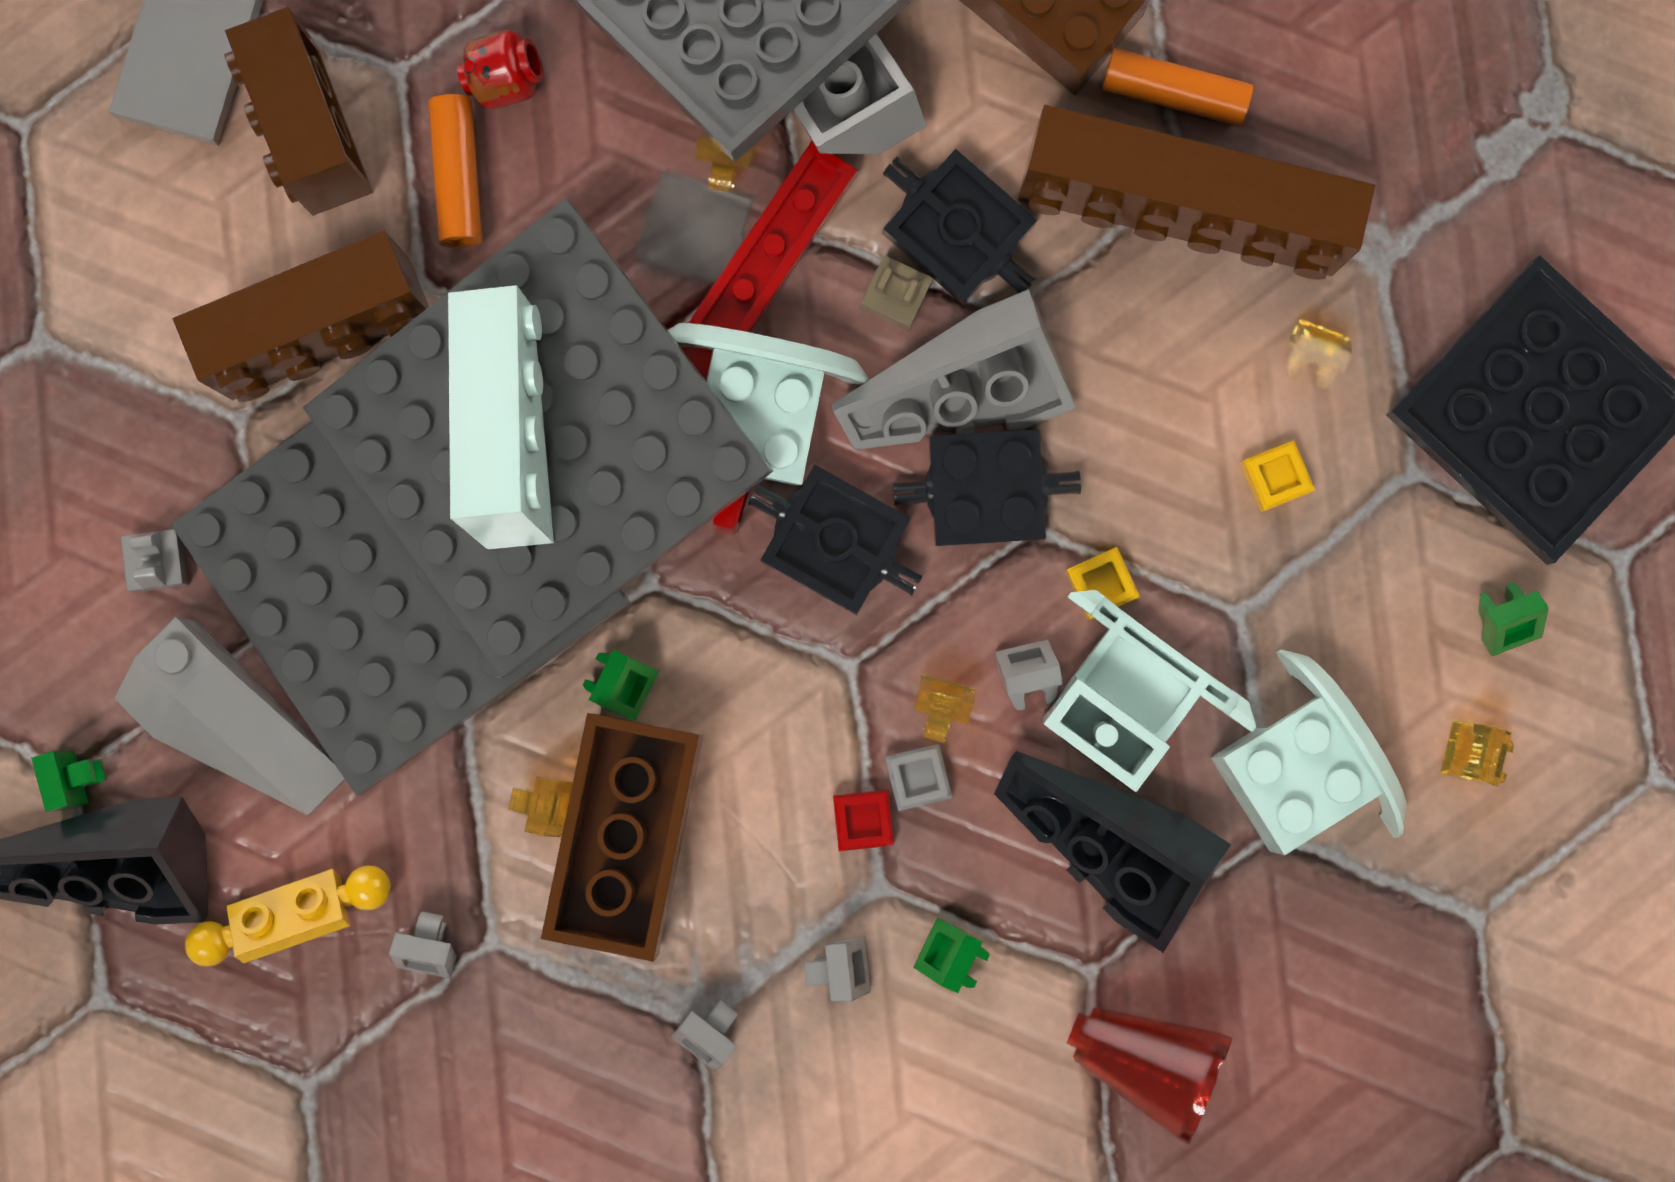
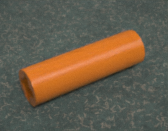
[1101,47,1253,127]
[428,94,483,248]

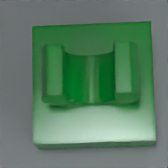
[1478,582,1549,657]
[583,650,659,721]
[31,751,107,812]
[913,917,990,993]

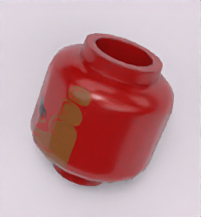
[457,30,543,109]

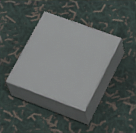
[885,744,952,811]

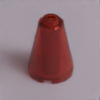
[1066,1007,1233,1145]

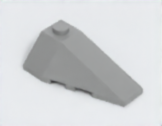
[793,33,927,154]
[832,289,1076,450]
[114,617,345,815]

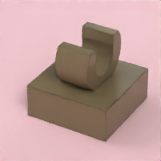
[860,255,933,331]

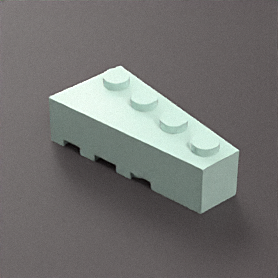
[448,285,554,549]

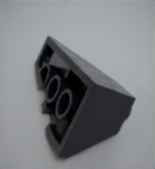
[994,751,1231,953]
[0,797,209,925]

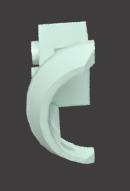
[668,323,870,485]
[1041,590,1256,792]
[1210,649,1407,855]

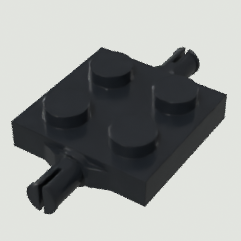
[882,149,1037,305]
[893,429,1081,546]
[748,464,923,616]

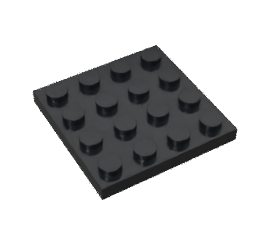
[1386,255,1675,565]

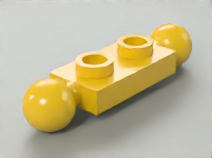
[185,865,391,967]

